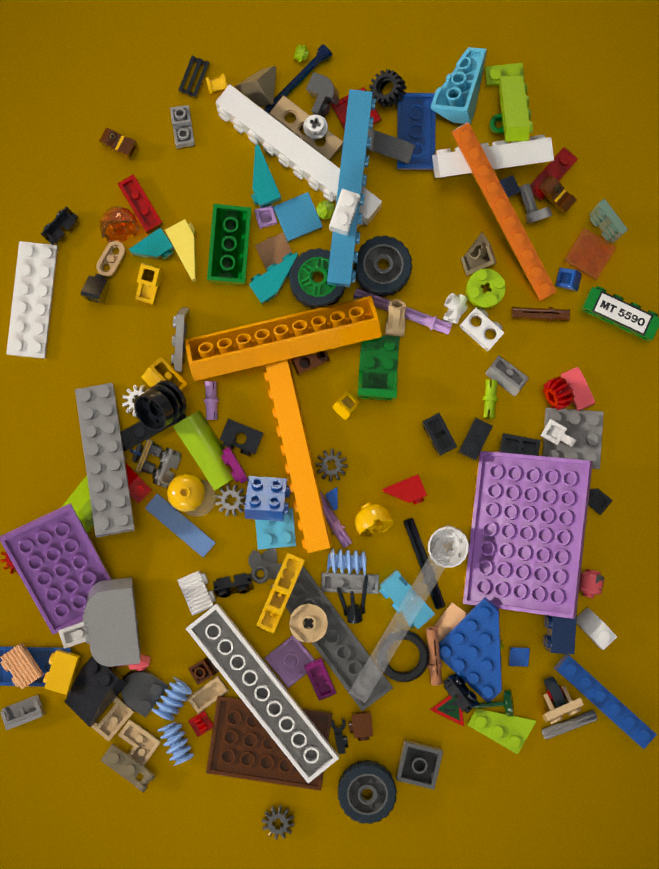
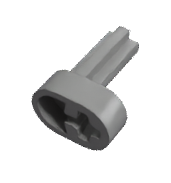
[519,183,553,224]

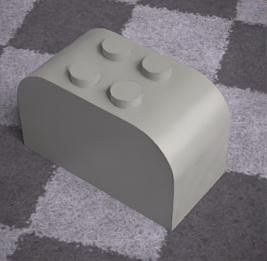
[83,577,141,667]

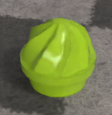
[317,200,335,220]

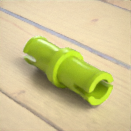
[483,379,498,419]

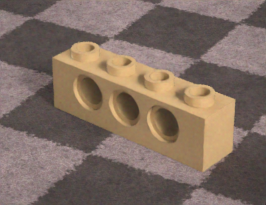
[269,95,343,161]

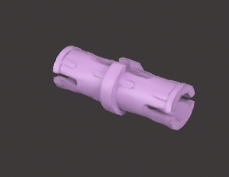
[204,381,219,420]

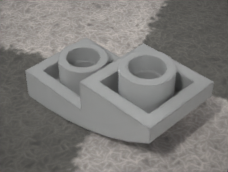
[170,105,195,148]

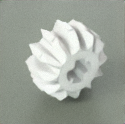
[122,385,149,417]

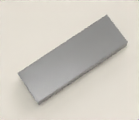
[321,572,379,594]

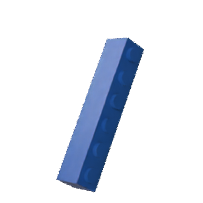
[554,654,657,749]

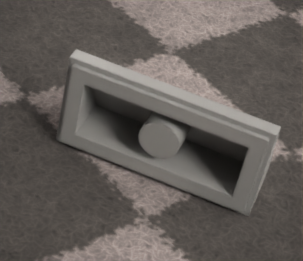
[485,355,529,396]

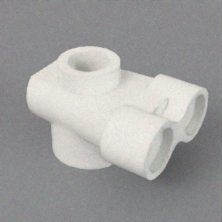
[442,293,468,324]

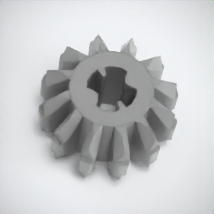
[215,484,246,516]

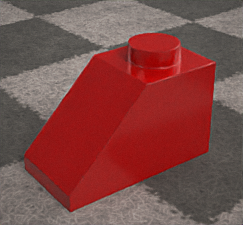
[125,462,153,504]
[382,474,427,505]

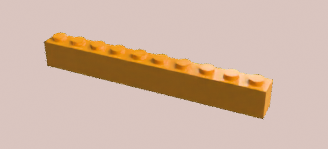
[264,360,333,553]

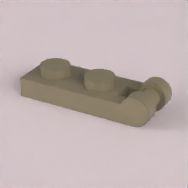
[100,744,156,792]

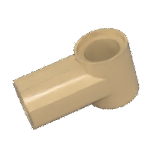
[385,299,406,337]

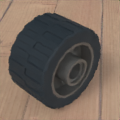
[354,235,412,297]
[338,760,397,824]

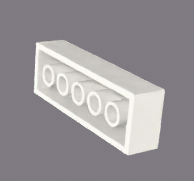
[432,134,554,178]

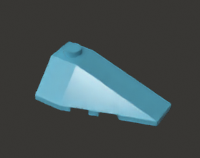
[431,47,487,124]

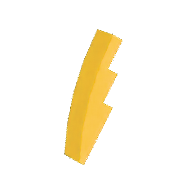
[256,553,305,635]

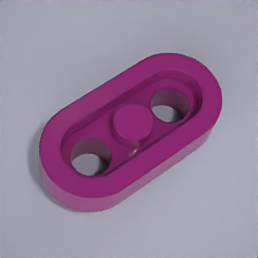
[221,447,249,483]

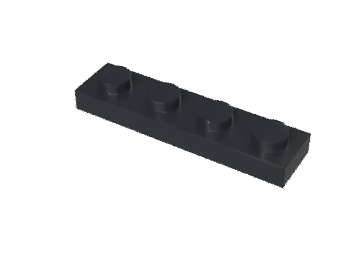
[121,413,187,452]

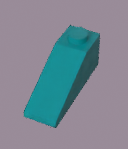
[251,144,281,208]

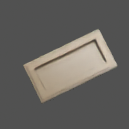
[188,675,229,714]

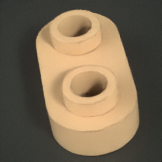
[96,241,126,277]

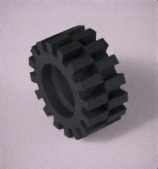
[369,69,407,107]

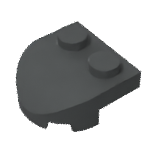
[121,669,168,718]

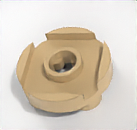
[289,603,328,643]

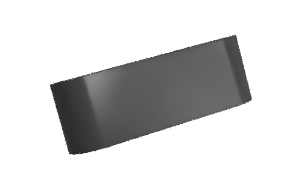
[366,129,415,164]

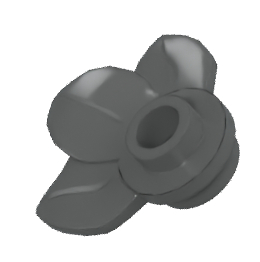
[248,548,282,584]

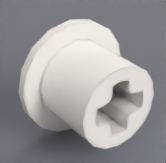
[303,114,328,139]

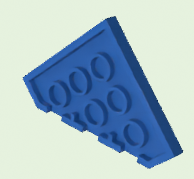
[439,597,503,703]

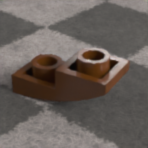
[188,656,219,685]

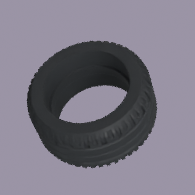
[378,630,429,682]

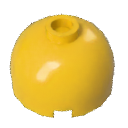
[167,474,206,512]
[355,503,394,538]

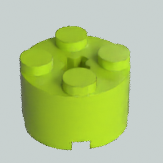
[465,269,506,310]

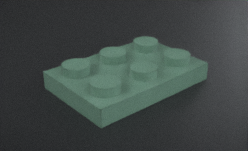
[589,198,628,244]

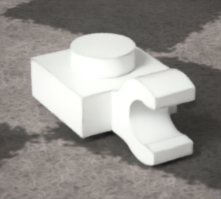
[541,419,576,448]

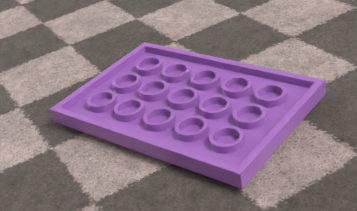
[0,503,112,635]

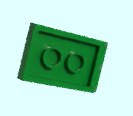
[357,335,400,401]

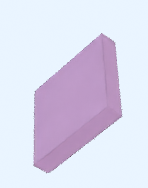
[264,635,315,688]

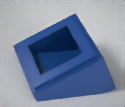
[555,268,582,291]
[325,487,338,511]
[509,647,530,667]

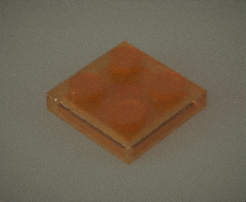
[564,228,617,281]

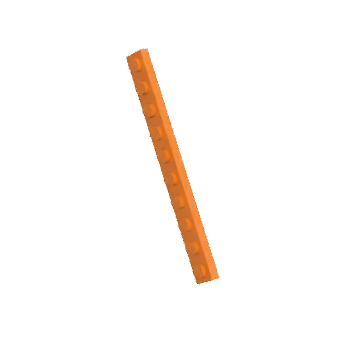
[451,122,557,301]

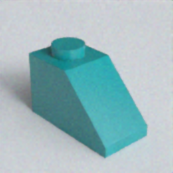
[129,228,175,260]

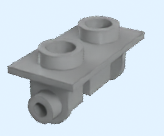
[152,447,182,489]

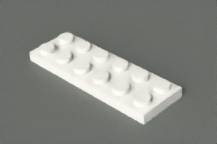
[6,241,58,359]

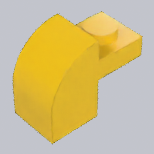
[135,263,163,304]

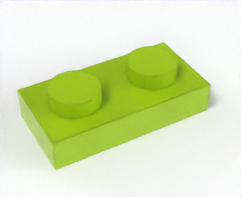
[484,63,525,87]

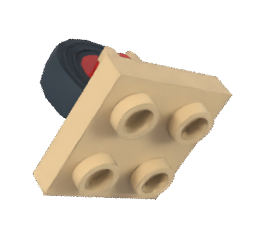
[543,676,584,724]

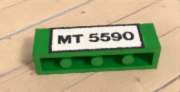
[580,286,659,342]

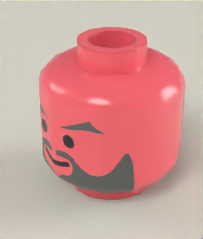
[579,569,605,598]

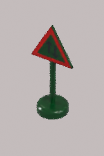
[430,689,514,726]

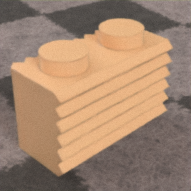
[1,643,44,689]

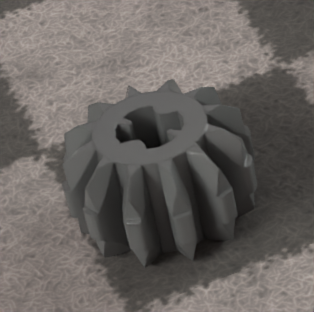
[315,449,348,482]
[262,805,295,840]

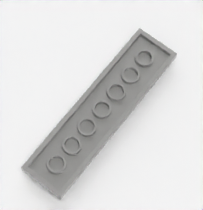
[75,383,135,537]

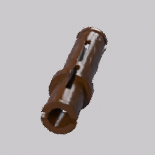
[511,307,570,322]

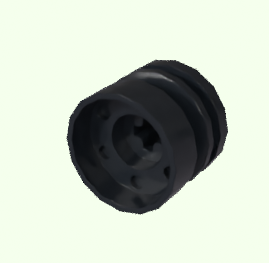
[134,380,187,431]

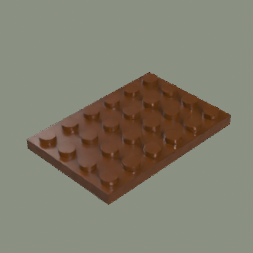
[206,696,333,791]

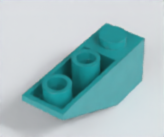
[249,252,299,305]

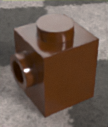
[348,711,373,741]

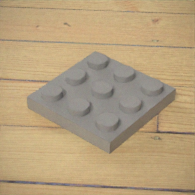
[542,407,604,469]

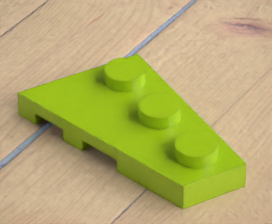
[467,708,536,755]

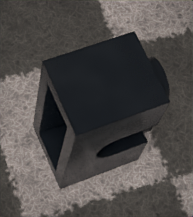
[219,419,264,457]

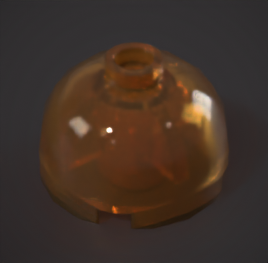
[100,206,139,242]

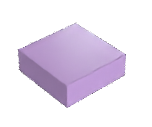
[254,205,278,229]

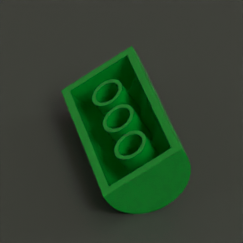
[207,204,251,285]

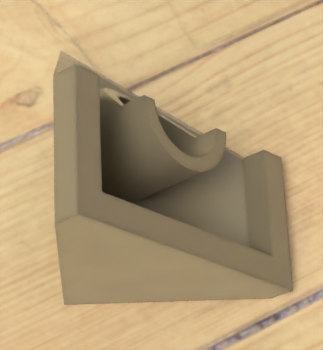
[234,66,276,107]
[461,232,497,276]

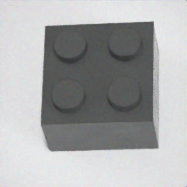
[395,739,443,790]

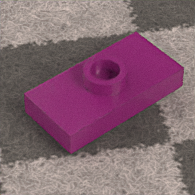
[304,658,337,701]

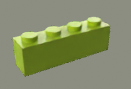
[499,76,533,142]

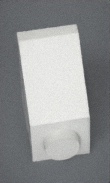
[576,607,617,650]

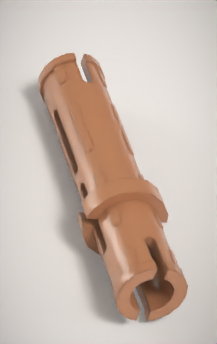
[426,626,443,685]

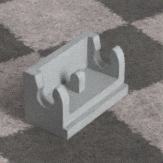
[0,694,46,730]

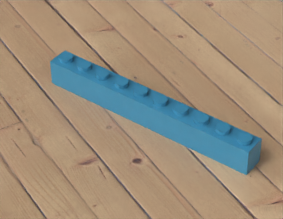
[327,89,376,287]

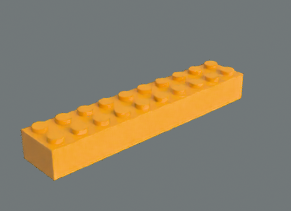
[185,296,382,381]

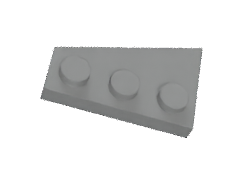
[171,307,189,372]

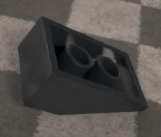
[64,656,129,727]

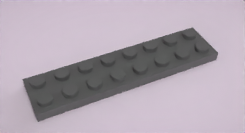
[271,566,393,711]

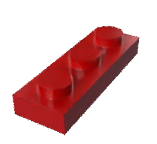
[530,147,578,202]
[117,174,163,233]

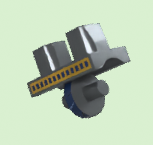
[129,439,163,474]

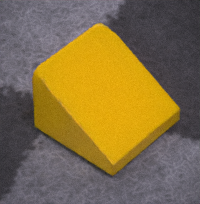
[332,391,361,420]

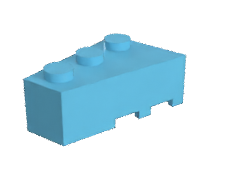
[379,570,435,629]

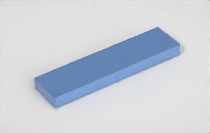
[145,493,216,558]

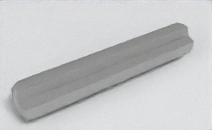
[542,710,597,740]

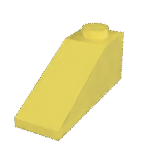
[165,219,197,283]

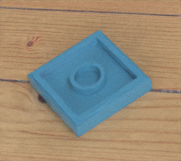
[273,192,323,242]

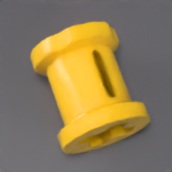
[206,73,228,94]

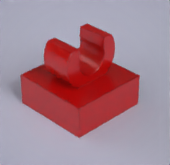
[188,710,213,737]

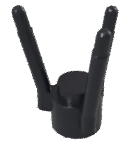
[337,575,368,624]

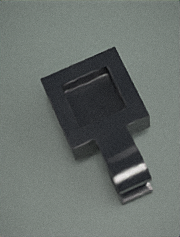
[331,718,349,755]

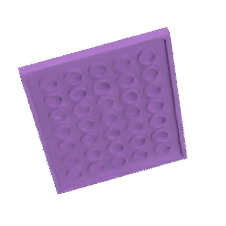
[463,451,593,619]

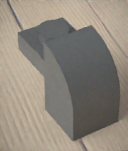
[306,72,339,118]

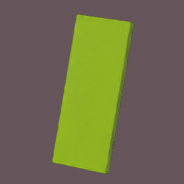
[173,411,234,491]

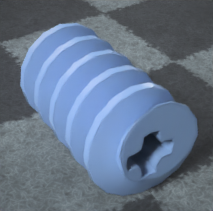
[327,548,367,575]
[152,677,192,721]
[158,721,194,766]

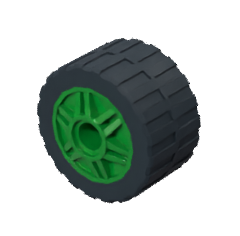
[289,248,346,309]

